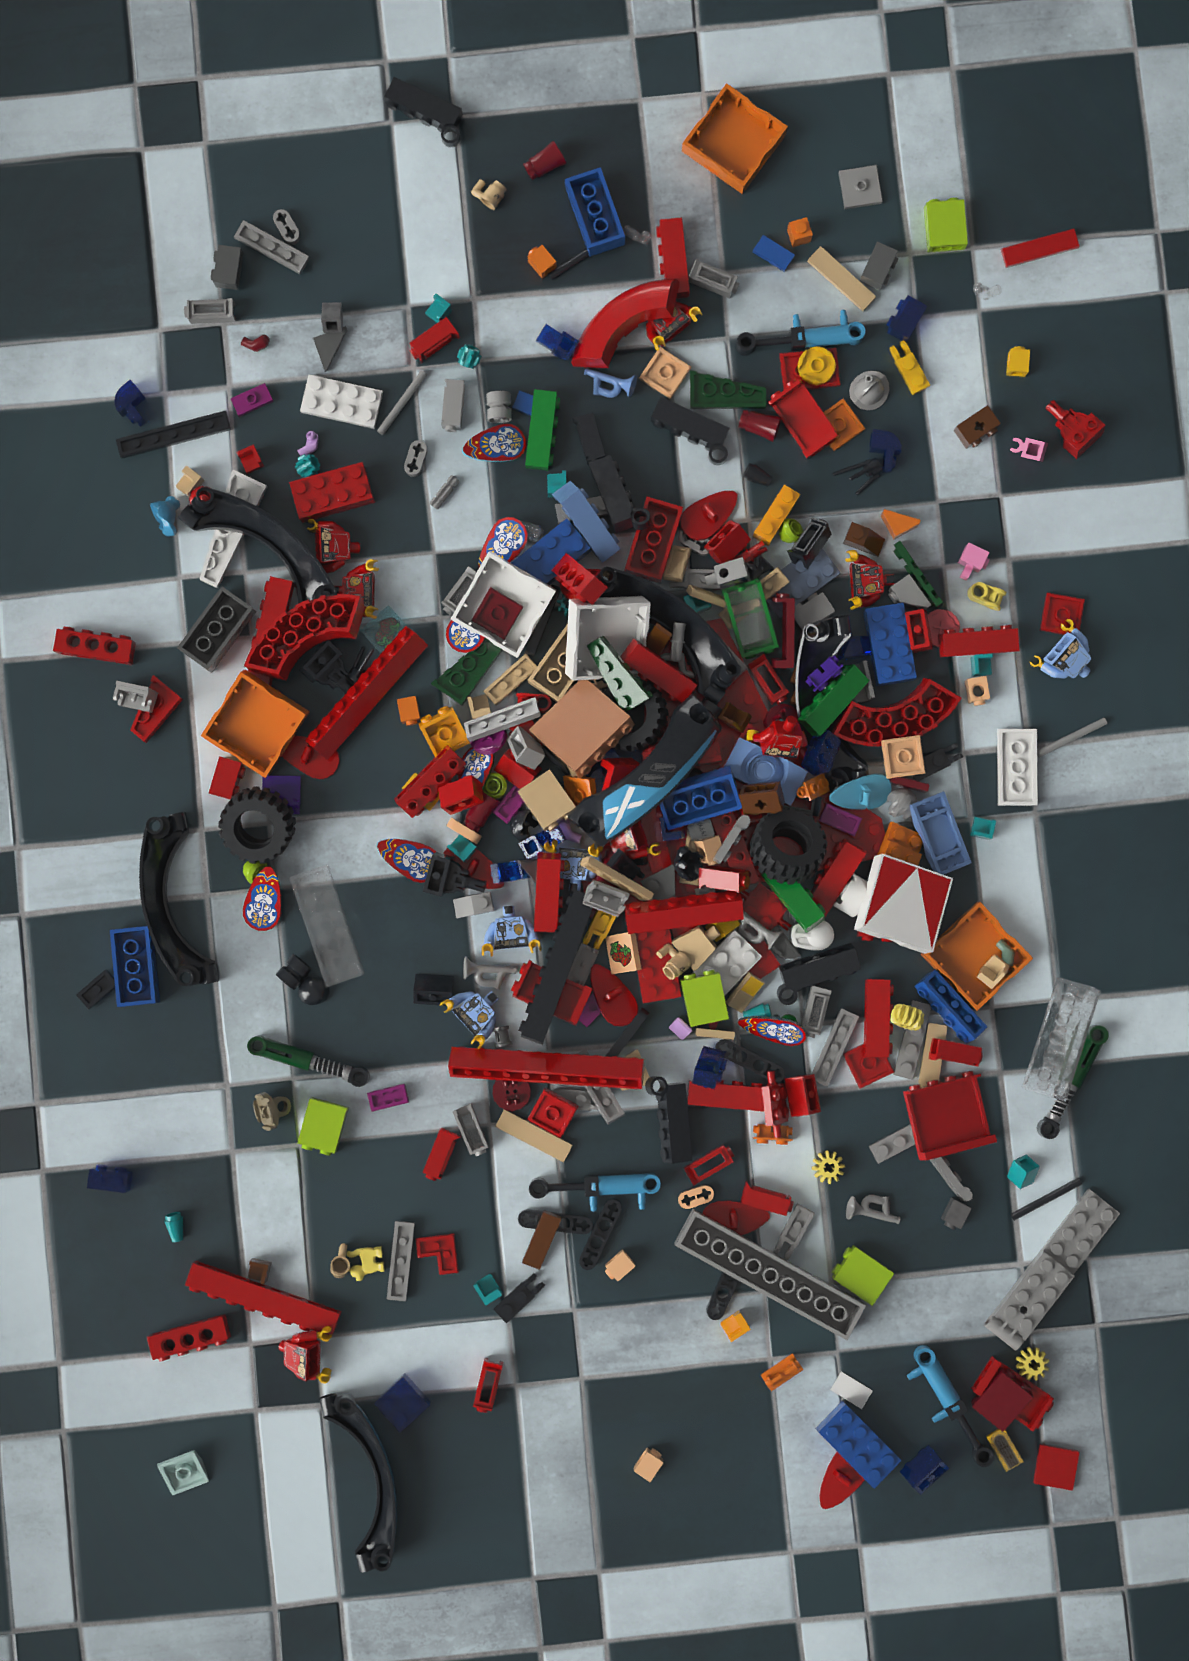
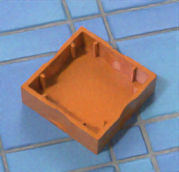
[682,83,788,194]
[201,670,310,778]
[921,902,1033,1011]

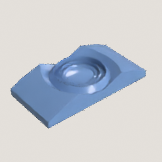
[724,738,808,806]
[910,791,972,875]

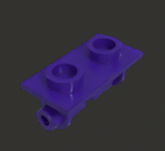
[806,655,843,692]

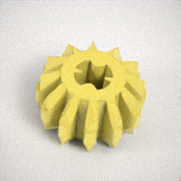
[890,1004,925,1031]
[811,1150,845,1184]
[1016,1347,1049,1381]

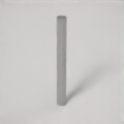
[377,370,427,435]
[1037,718,1107,757]

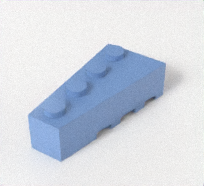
[552,481,621,563]

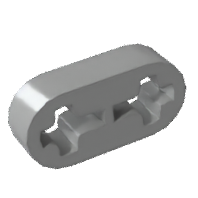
[273,209,300,245]
[404,440,427,477]
[679,530,710,556]

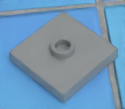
[838,165,882,209]

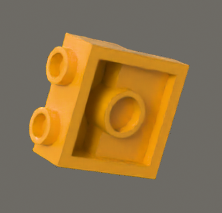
[418,706,470,757]

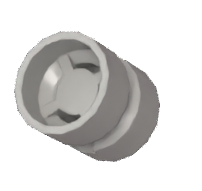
[486,391,512,423]

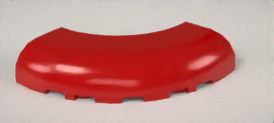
[571,279,680,368]
[244,594,364,681]
[831,678,961,747]

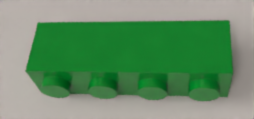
[525,389,560,471]
[798,664,870,736]
[760,872,825,933]

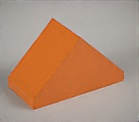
[881,509,921,540]

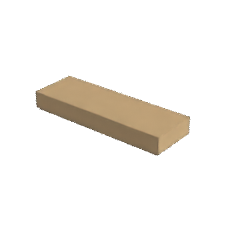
[483,654,537,706]

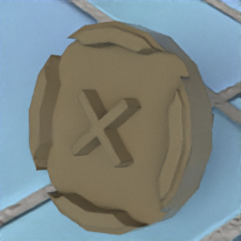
[253,1092,291,1131]

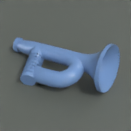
[584,368,637,398]

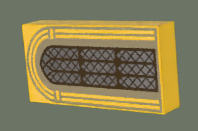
[986,1429,1023,1472]

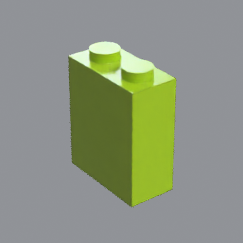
[924,198,968,253]
[680,969,729,1027]
[297,1097,349,1156]
[832,1245,894,1306]

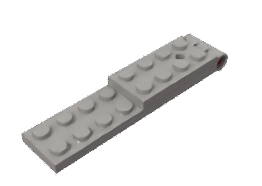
[984,1189,1120,1350]

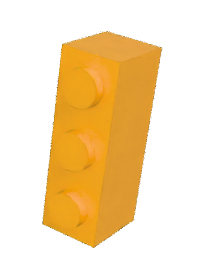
[752,484,801,546]

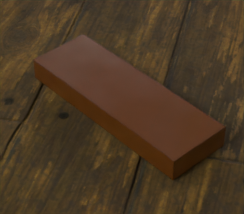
[522,1210,562,1270]

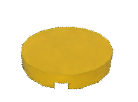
[798,346,836,385]

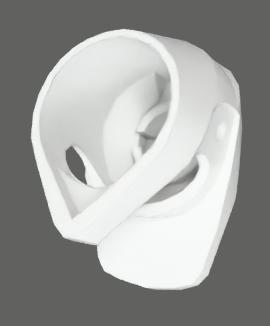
[791,921,834,950]

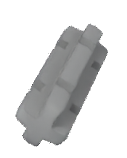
[430,475,459,509]

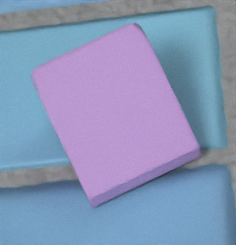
[669,1017,692,1040]

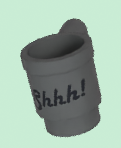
[687,818,715,841]

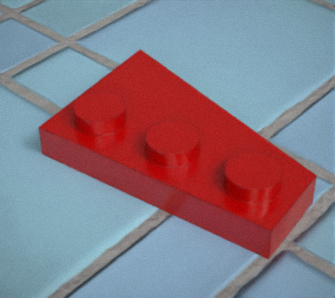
[130,675,183,743]

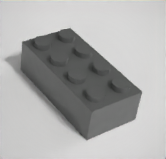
[177,586,256,673]

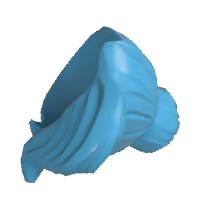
[150,496,180,537]

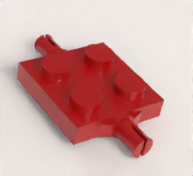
[741,882,792,931]
[762,1071,790,1138]

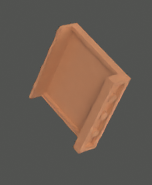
[529,680,635,779]

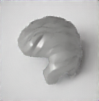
[887,788,917,819]

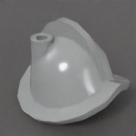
[849,371,889,410]

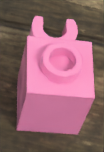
[1010,438,1048,462]
[958,543,990,581]

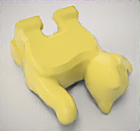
[346,1246,385,1281]

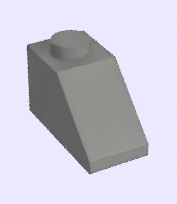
[888,574,931,610]
[507,726,545,770]
[453,892,494,919]

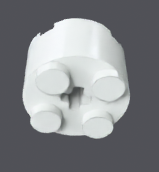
[833,873,867,917]

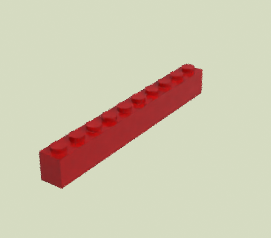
[448,1046,645,1089]

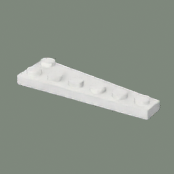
[200,470,267,589]

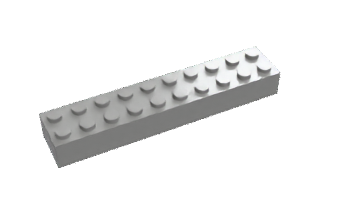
[674,1209,866,1340]

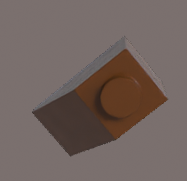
[843,522,885,557]
[646,623,673,656]

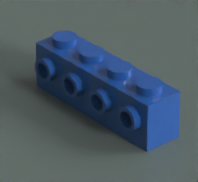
[914,969,987,1044]

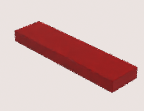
[1001,229,1079,268]

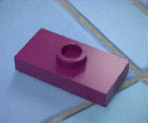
[230,383,273,417]
[493,785,524,824]
[819,803,862,836]
[579,994,601,1027]
[367,1083,409,1112]

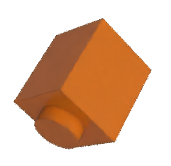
[787,217,813,247]
[528,245,557,279]
[397,696,421,726]

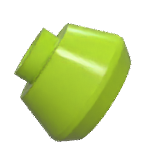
[779,518,804,543]
[483,773,507,799]
[243,860,267,884]

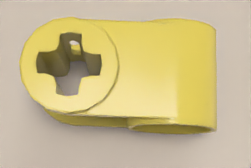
[967,582,1007,611]

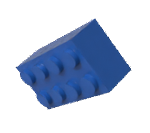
[565,167,625,257]
[511,518,591,585]
[863,602,917,687]
[659,766,742,830]
[110,926,160,1007]
[815,1400,902,1489]

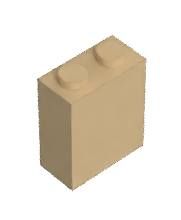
[518,769,576,832]

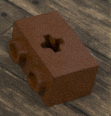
[954,405,1001,449]
[739,781,785,815]

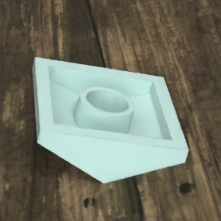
[157,1450,209,1496]

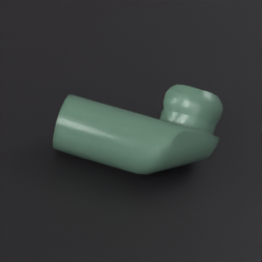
[996,939,1015,968]

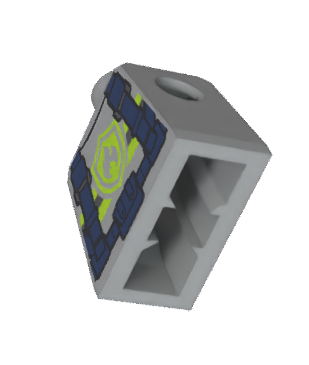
[705,557,751,588]

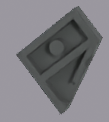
[640,864,676,900]

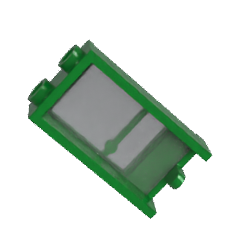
[721,579,779,659]

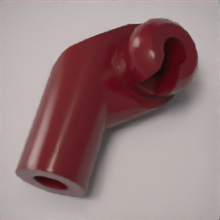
[241,335,270,352]

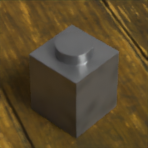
[321,302,343,333]
[941,1198,972,1230]

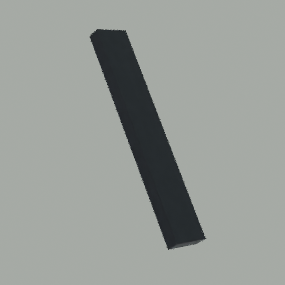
[116,410,231,459]

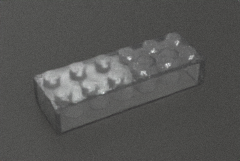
[289,865,365,987]
[1022,977,1101,1102]

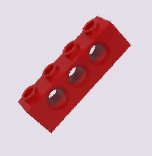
[551,553,608,605]
[53,626,136,665]
[147,1314,231,1362]

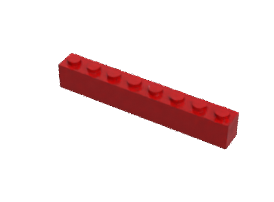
[305,626,428,760]
[185,1261,342,1336]

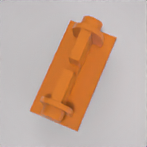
[797,773,830,801]
[752,1124,793,1145]
[761,1353,804,1391]

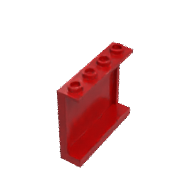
[903,1071,997,1161]

